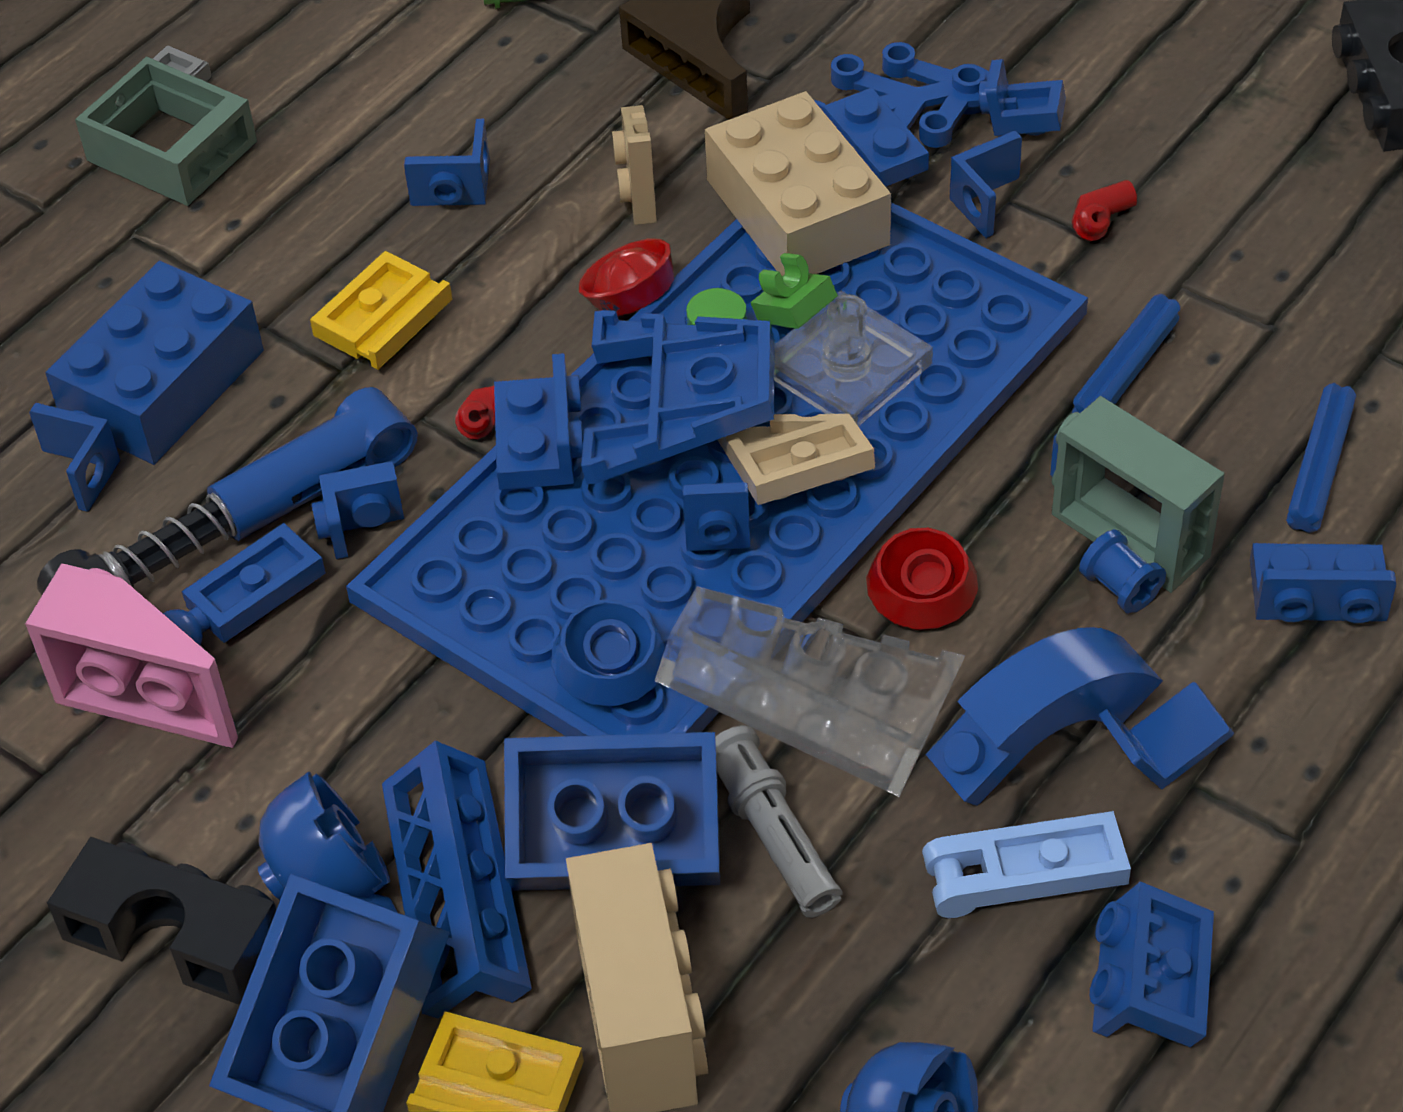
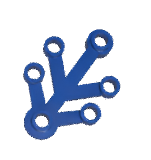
[814,42,989,148]

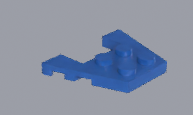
[581,310,775,485]

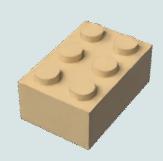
[705,91,891,276]
[566,843,708,1112]

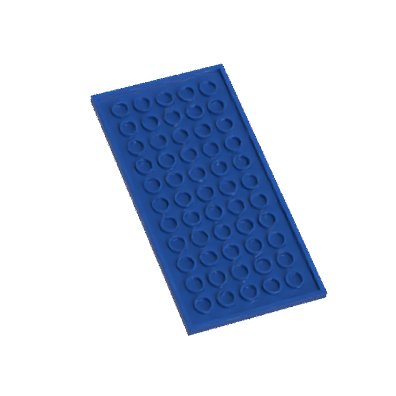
[346,202,1088,736]

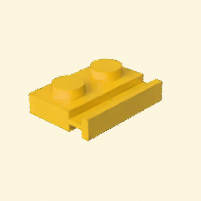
[310,251,453,370]
[406,1012,584,1112]

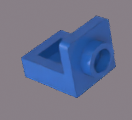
[979,59,1066,136]

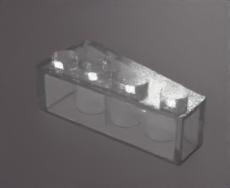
[655,586,965,797]

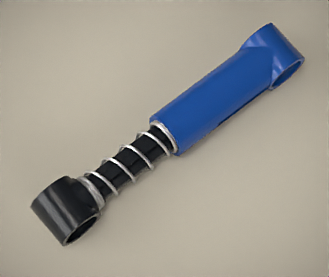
[37,387,418,595]

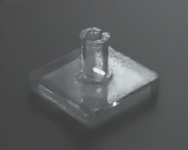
[774,290,933,427]

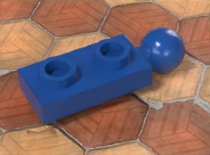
[163,523,326,645]

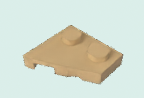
[612,105,657,225]
[718,414,875,505]

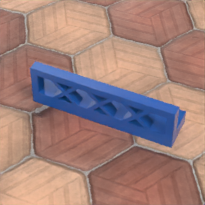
[382,740,532,1019]

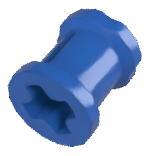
[1079,529,1166,613]

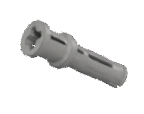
[716,725,843,918]

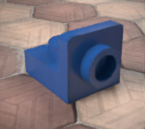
[311,461,404,559]

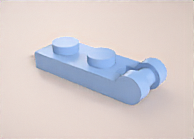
[922,811,1131,918]

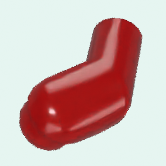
[1071,180,1137,241]
[455,386,495,439]

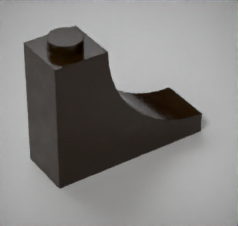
[619,0,750,120]

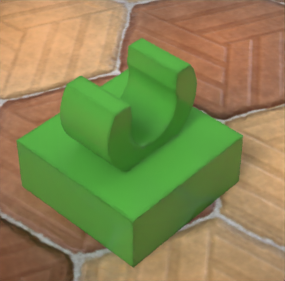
[750,253,838,329]

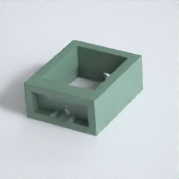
[75,56,257,206]
[1052,396,1225,593]

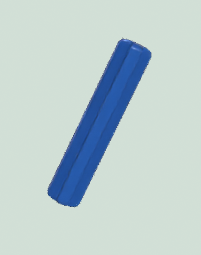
[1072,294,1181,413]
[1286,383,1356,533]

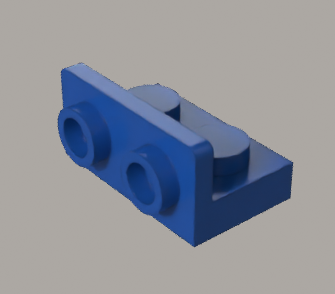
[494,353,583,490]
[1250,543,1397,623]
[1089,881,1214,1047]

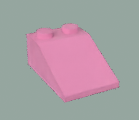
[25,563,238,748]

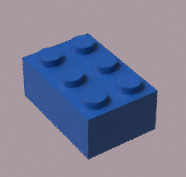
[45,260,264,465]
[504,732,720,891]
[209,874,450,1112]

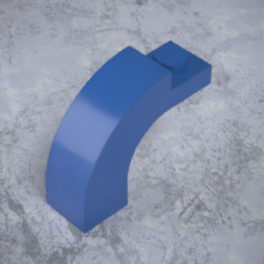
[926,627,1163,806]

